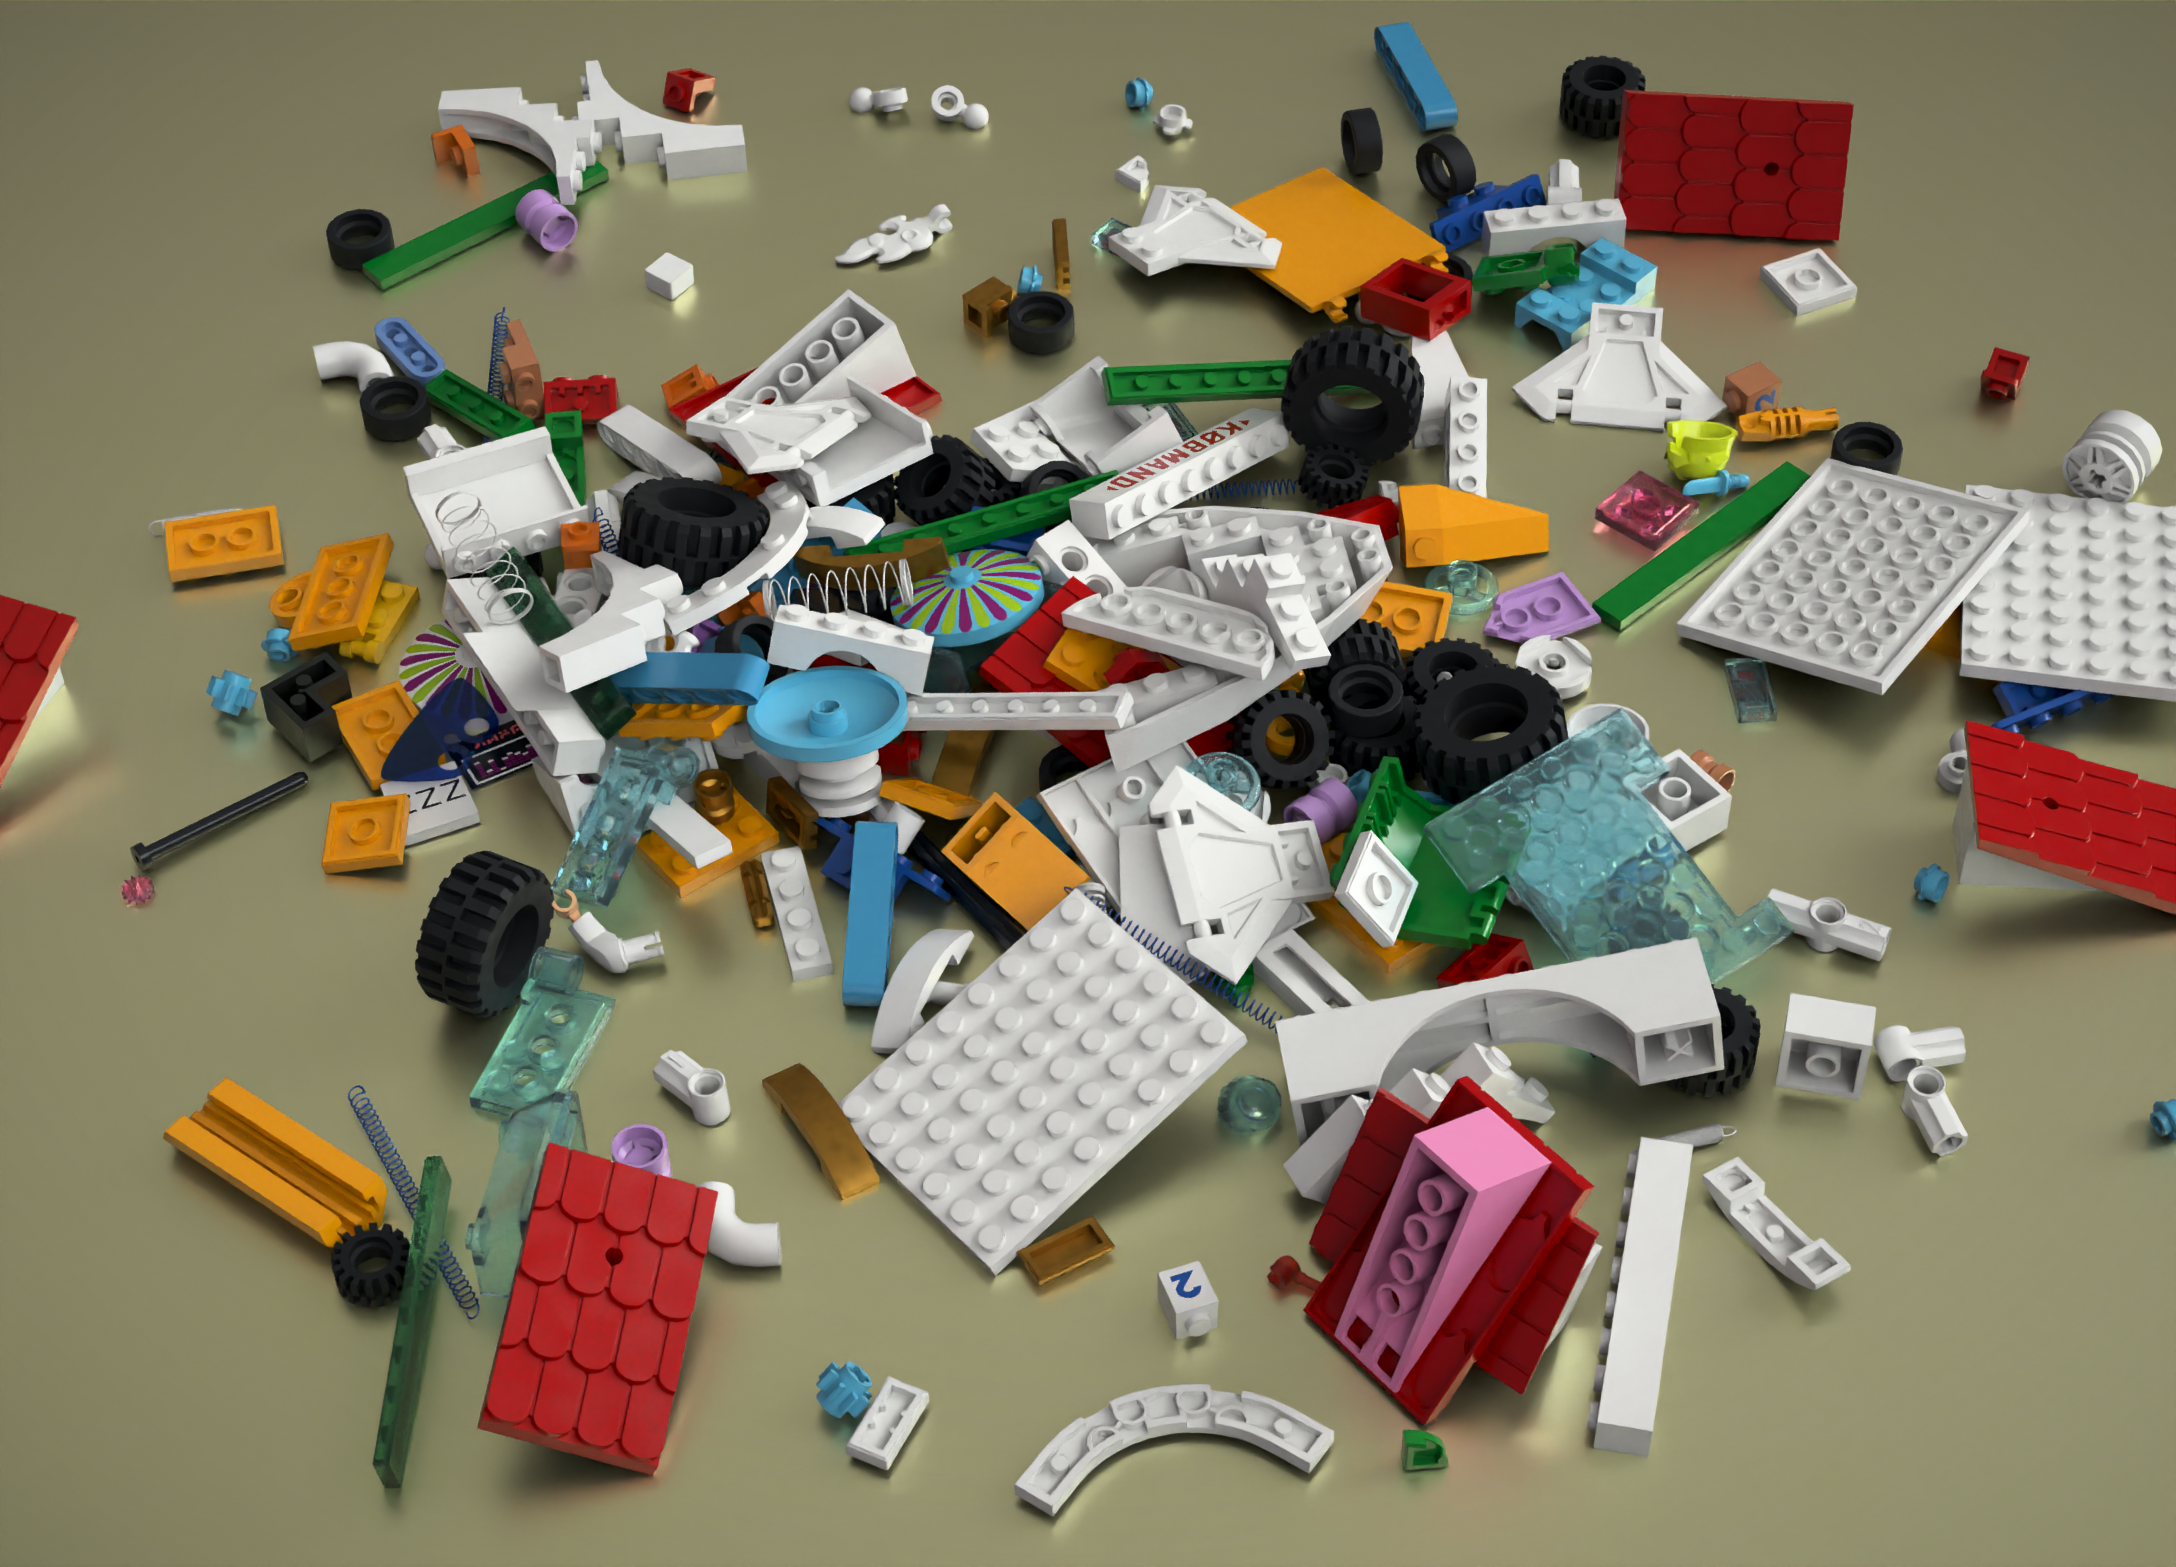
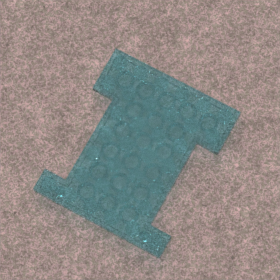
[1423,707,1794,1059]

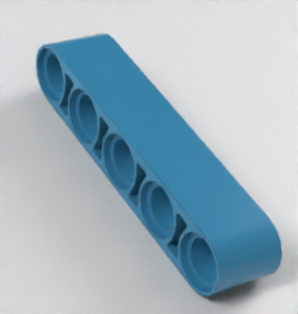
[1374,22,1458,132]
[600,652,770,706]
[842,821,898,1007]

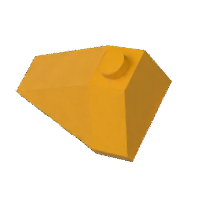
[1398,483,1549,568]

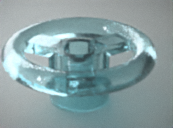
[1424,560,1499,616]
[1185,752,1261,812]

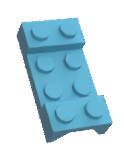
[1514,237,1657,351]

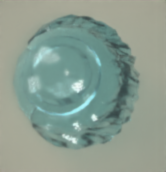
[1216,1075,1282,1137]

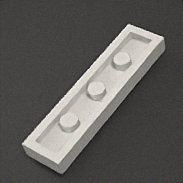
[760,846,834,982]

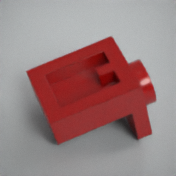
[663,68,716,112]

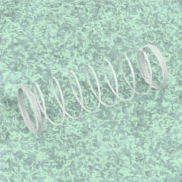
[435,490,534,625]
[762,558,913,622]

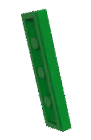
[424,369,535,441]

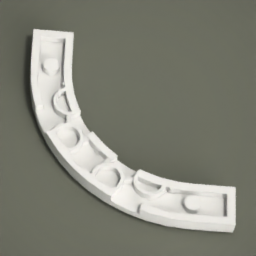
[663,480,811,636]
[1014,1384,1334,1516]

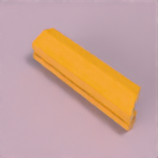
[163,1077,388,1248]

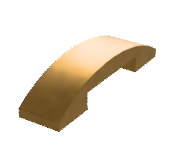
[793,537,950,590]
[931,683,1001,796]
[762,1063,880,1200]

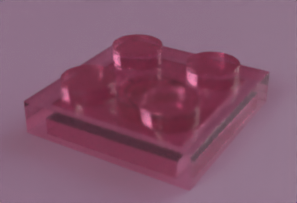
[1595,470,1700,552]

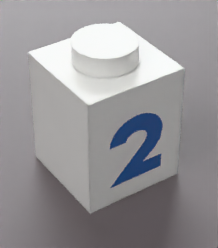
[1158,1261,1218,1340]

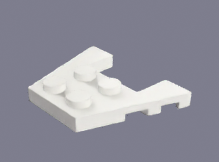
[970,399,1089,485]

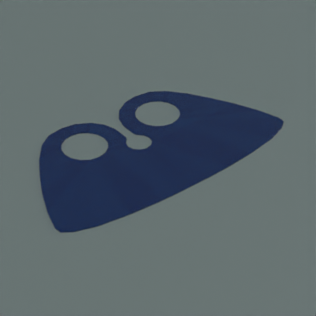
[381,678,499,782]

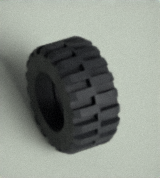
[1281,326,1425,467]
[618,477,767,588]
[1412,664,1570,811]
[415,851,554,1018]

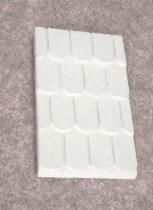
[1036,741,1315,984]

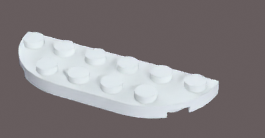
[1061,586,1275,681]

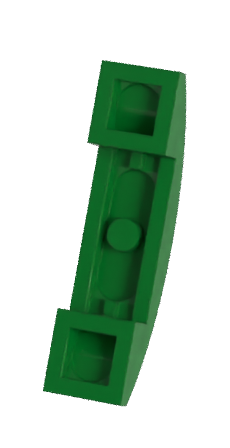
[545,410,586,506]

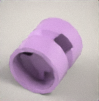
[515,189,578,251]
[1283,778,1358,845]
[611,1124,672,1178]

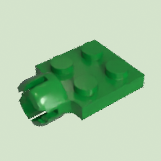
[1472,243,1580,295]

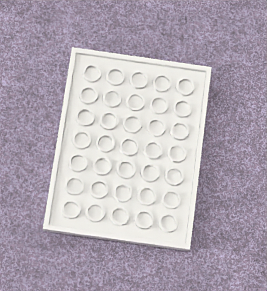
[1677,458,2029,695]
[1959,485,2176,702]
[837,888,1248,1276]

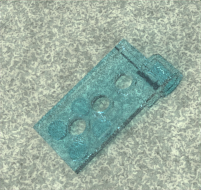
[551,743,700,909]
[469,946,617,1128]

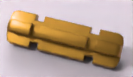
[740,859,775,928]

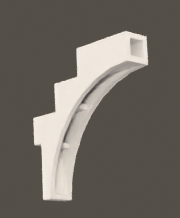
[572,60,748,180]
[438,87,602,205]
[539,550,683,693]
[1195,553,1331,671]
[1283,1042,1556,1204]

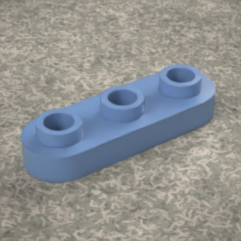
[374,317,446,386]

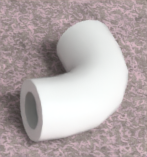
[313,341,393,393]
[696,1182,781,1267]

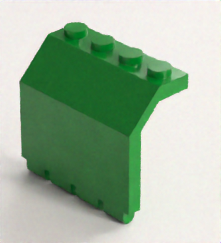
[1330,756,1531,950]

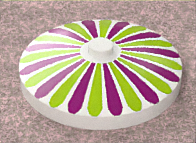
[399,619,545,731]

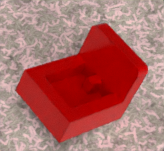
[1980,347,2030,400]
[1103,648,1170,686]

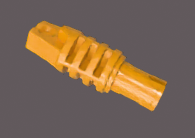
[1736,406,1839,442]

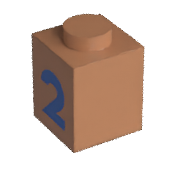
[1722,361,1782,418]

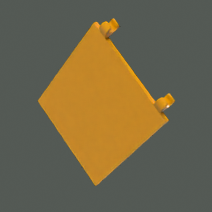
[1229,167,1449,323]

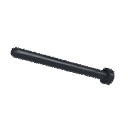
[130,772,309,872]

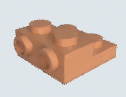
[498,319,545,421]

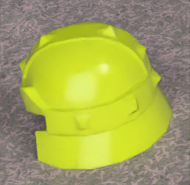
[1664,420,1738,481]

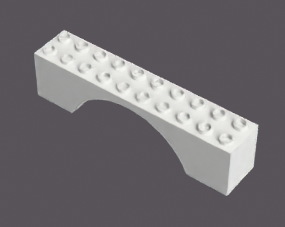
[1275,937,1724,1147]

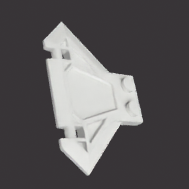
[1109,185,1282,276]
[1512,302,1728,431]
[686,396,871,474]
[1148,765,1334,986]

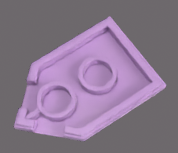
[1483,571,1601,643]

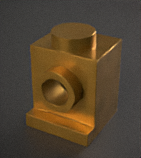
[962,276,1018,338]

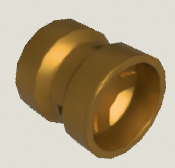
[692,769,735,825]

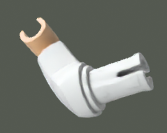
[552,889,665,974]

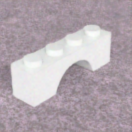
[1481,198,1627,257]
[767,604,934,696]

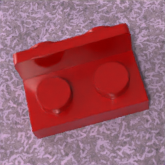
[543,375,619,425]
[1436,933,1534,988]

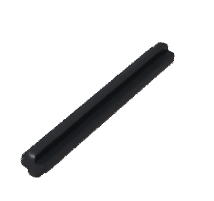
[907,830,1025,950]

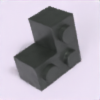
[260,652,353,762]

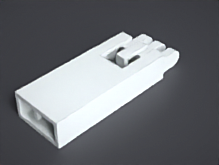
[1252,928,1370,1016]

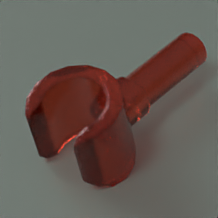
[1267,1255,1321,1291]

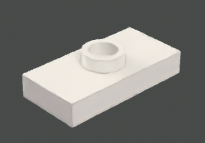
[846,1376,929,1471]

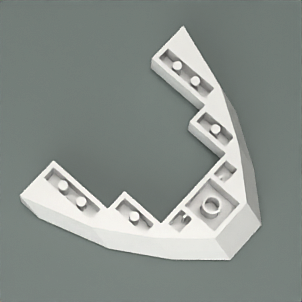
[1084,506,1393,774]

